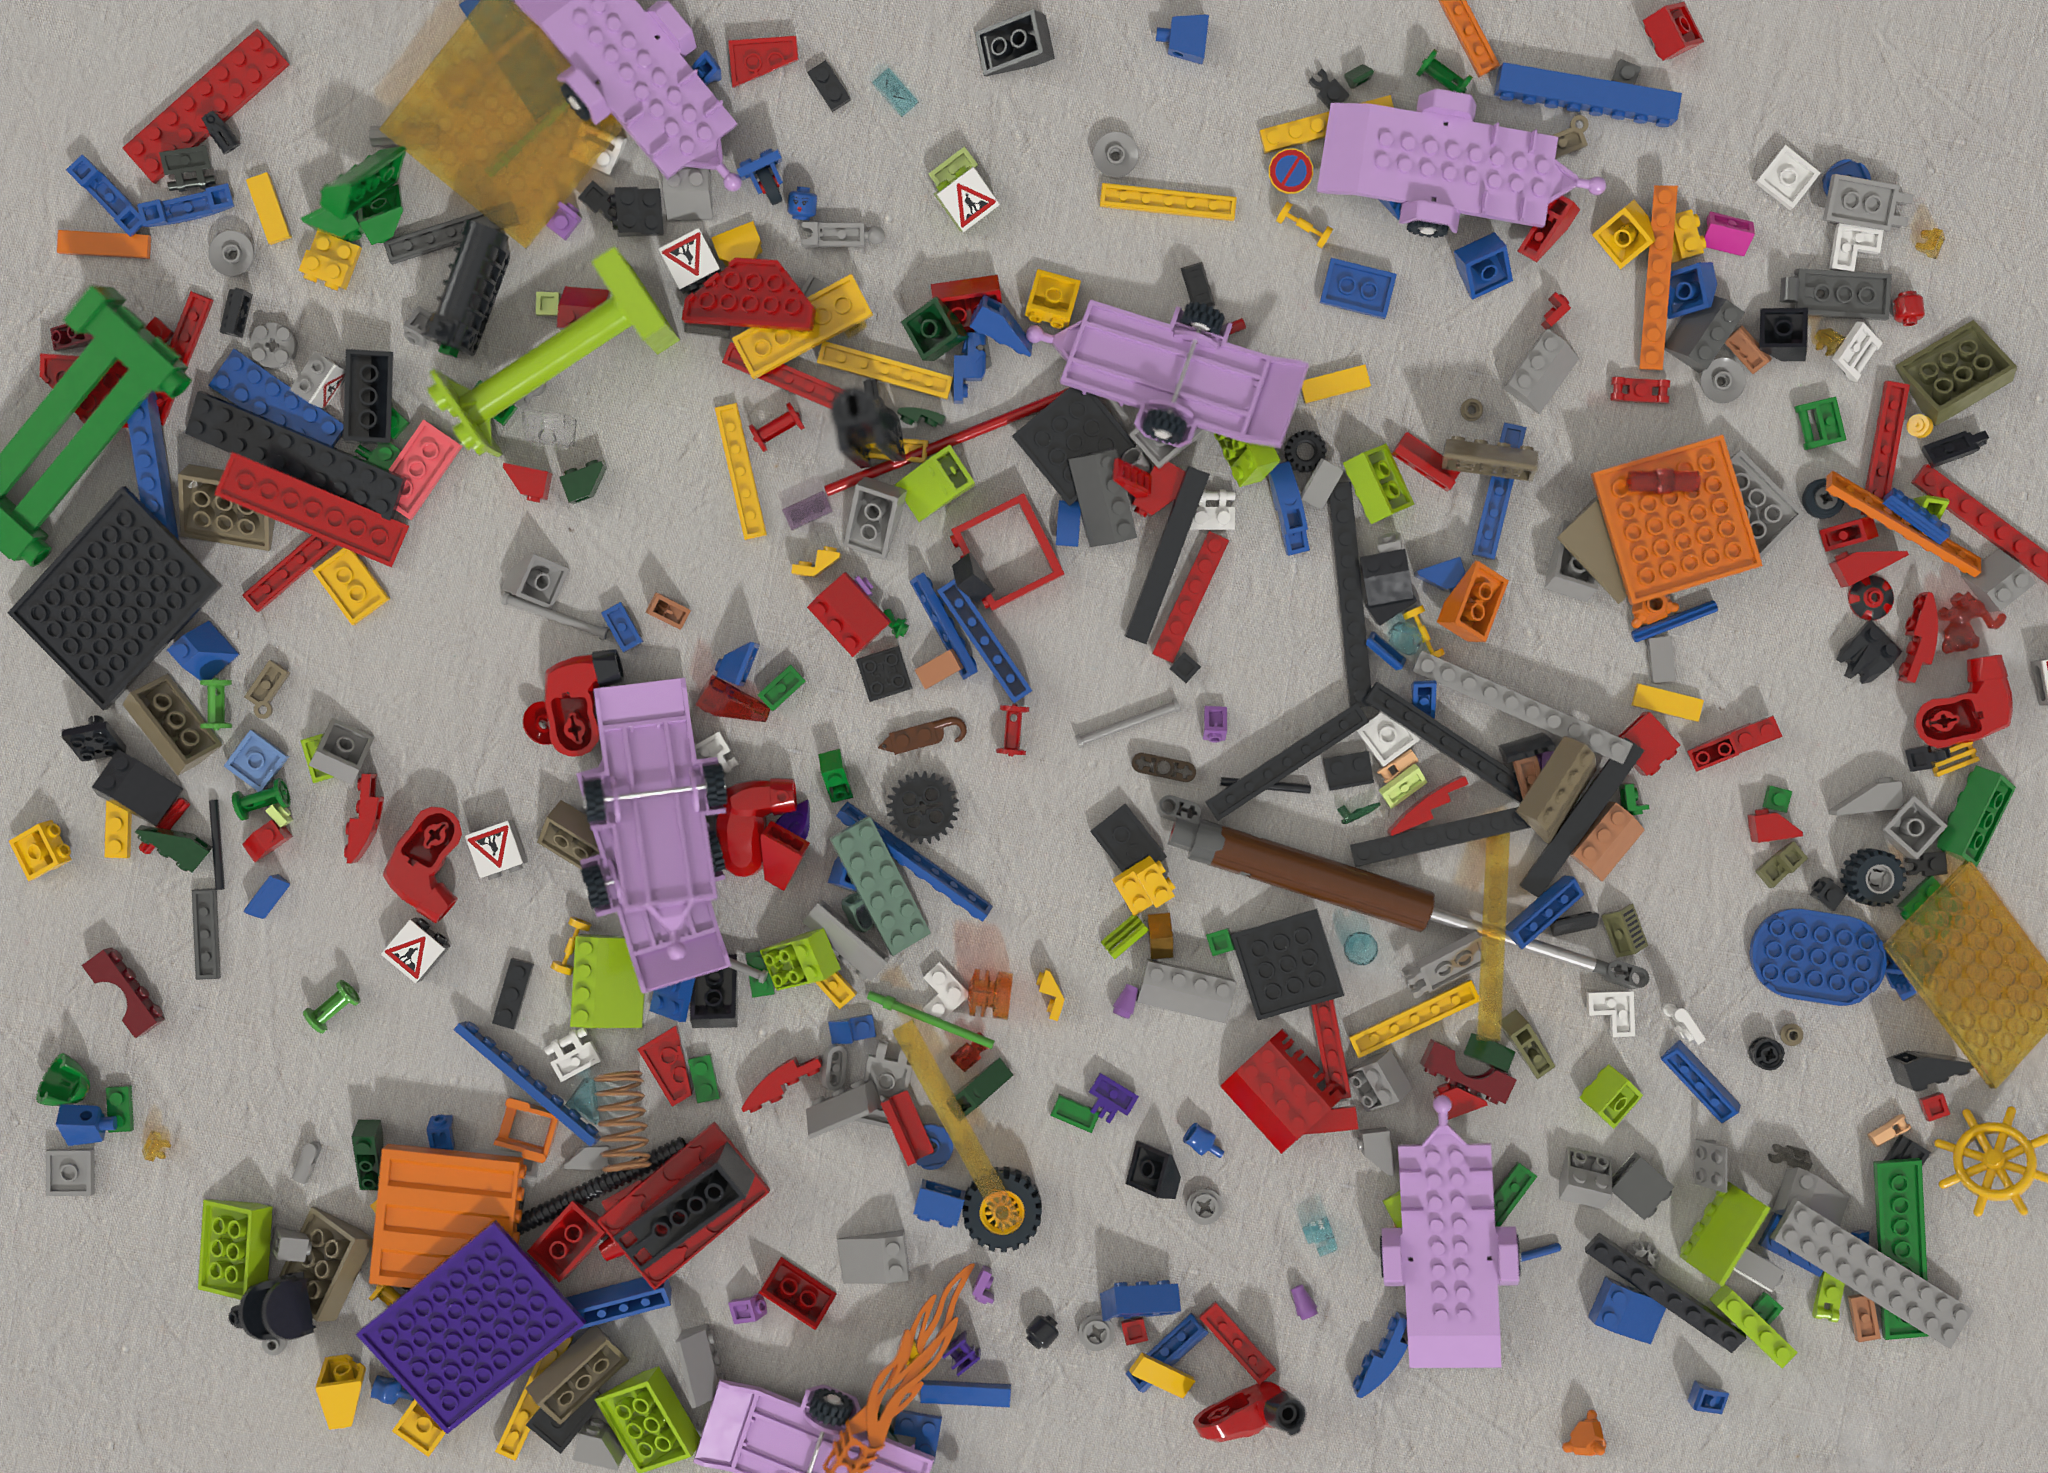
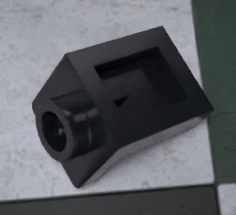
[1810,877,1847,911]

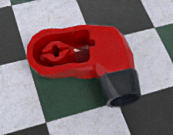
[544,649,624,757]
[1193,1381,1306,1442]

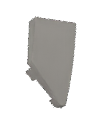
[563,1145,609,1170]

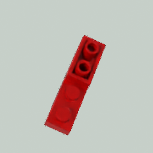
[1898,592,1938,683]
[1687,715,1783,772]
[344,773,384,864]
[741,1055,823,1113]

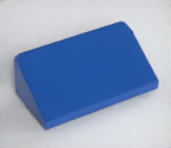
[243,874,290,919]

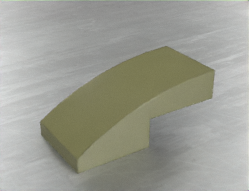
[1755,841,1808,888]

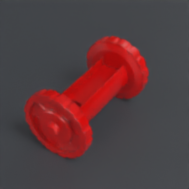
[748,402,805,452]
[996,704,1030,757]

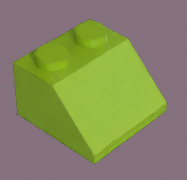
[1579,1064,1643,1129]

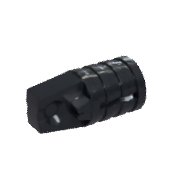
[202,111,241,155]

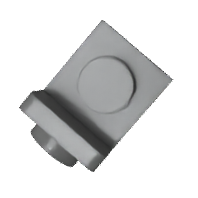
[403,306,431,347]

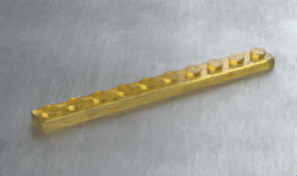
[1477,833,1510,1041]
[892,1019,1022,1232]

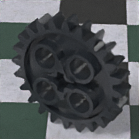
[886,771,959,844]

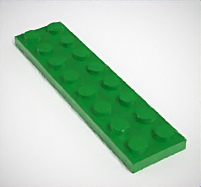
[1873,1158,1929,1340]

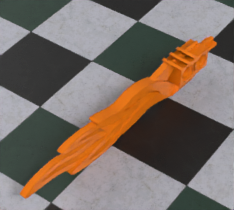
[823,1263,975,1473]

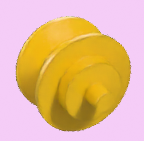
[1906,414,1933,438]

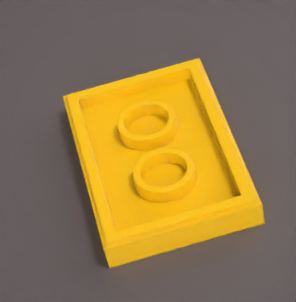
[312,548,390,626]

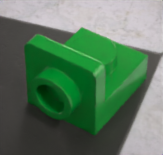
[1619,783,1650,815]

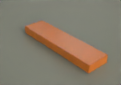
[1438,0,1500,78]
[57,230,151,259]

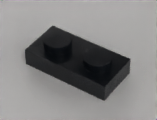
[807,60,851,112]

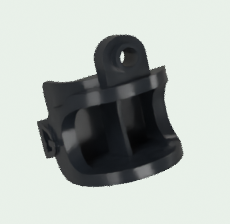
[228,1271,316,1340]

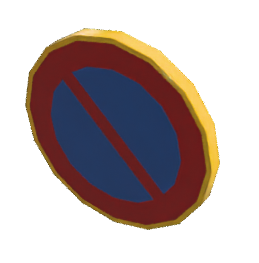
[1268,148,1313,194]

